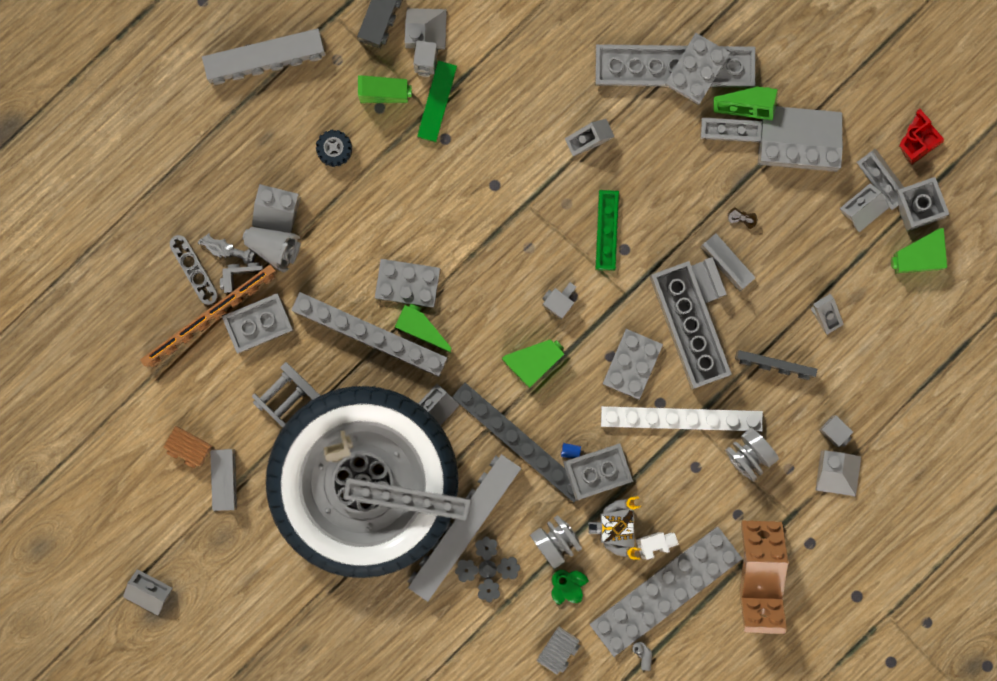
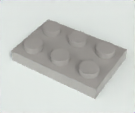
[665,33,730,105]
[375,259,440,308]
[222,293,294,354]
[603,329,663,400]
[563,444,633,501]

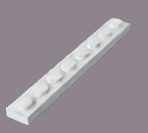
[601,406,763,431]

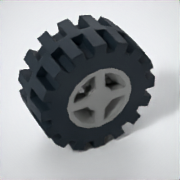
[316,129,352,167]

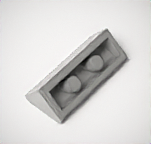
[857,149,904,210]

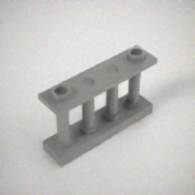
[252,362,321,427]

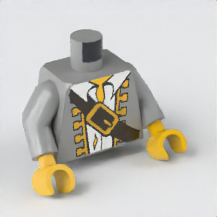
[588,496,642,560]

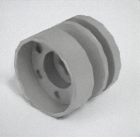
[725,427,779,482]
[530,515,582,569]

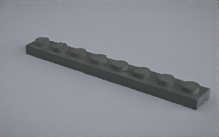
[452,383,576,502]

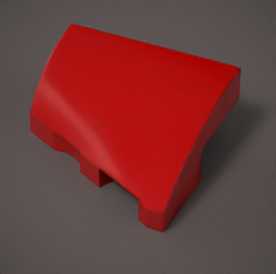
[899,109,944,165]

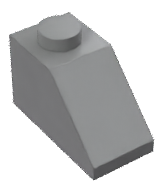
[565,119,614,156]

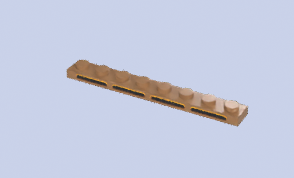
[140,264,277,367]

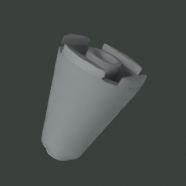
[243,227,301,272]

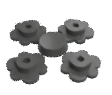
[455,537,520,602]

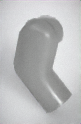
[632,642,652,671]

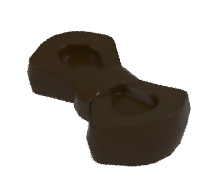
[728,207,758,229]

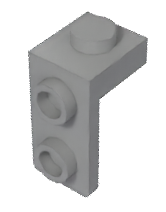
[220,263,265,295]

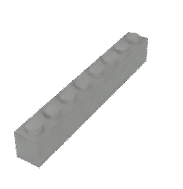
[291,292,447,377]
[407,454,521,602]

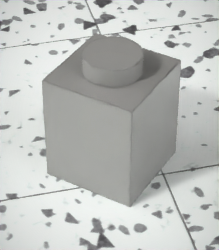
[819,415,853,447]

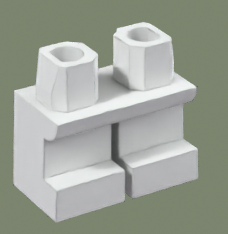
[636,532,678,560]

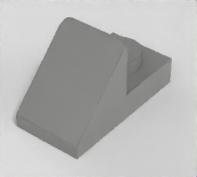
[811,294,844,334]

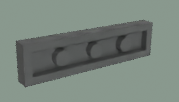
[735,350,818,380]

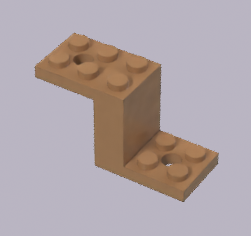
[739,520,788,634]

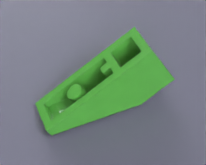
[714,87,778,120]
[395,304,452,353]

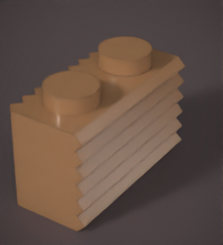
[163,426,212,469]

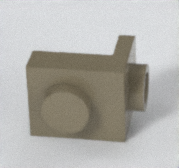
[323,430,353,463]

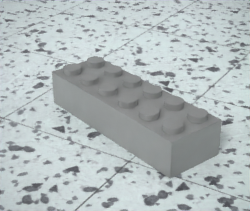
[650,261,732,390]

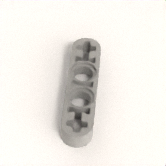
[170,235,219,306]

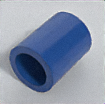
[561,443,581,459]

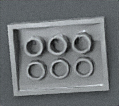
[758,106,843,172]

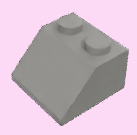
[897,177,949,231]
[252,184,301,233]

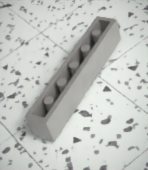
[202,28,326,85]

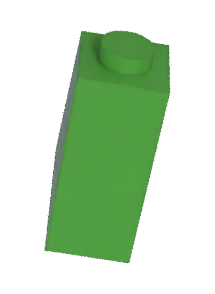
[358,75,412,103]
[891,228,947,274]
[502,339,564,388]

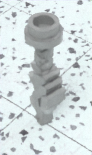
[198,233,256,264]

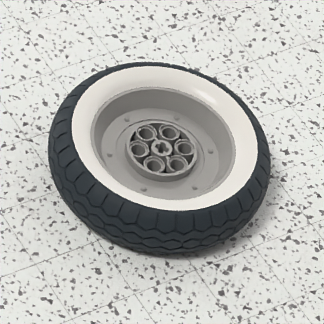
[266,386,458,578]

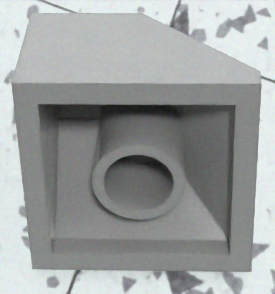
[405,8,447,49]
[815,450,861,496]

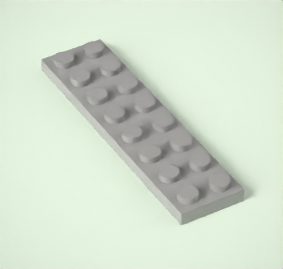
[595,44,755,88]
[589,526,742,657]

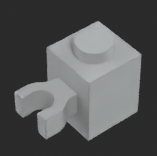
[542,282,576,320]

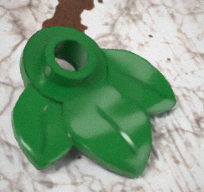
[551,569,589,605]

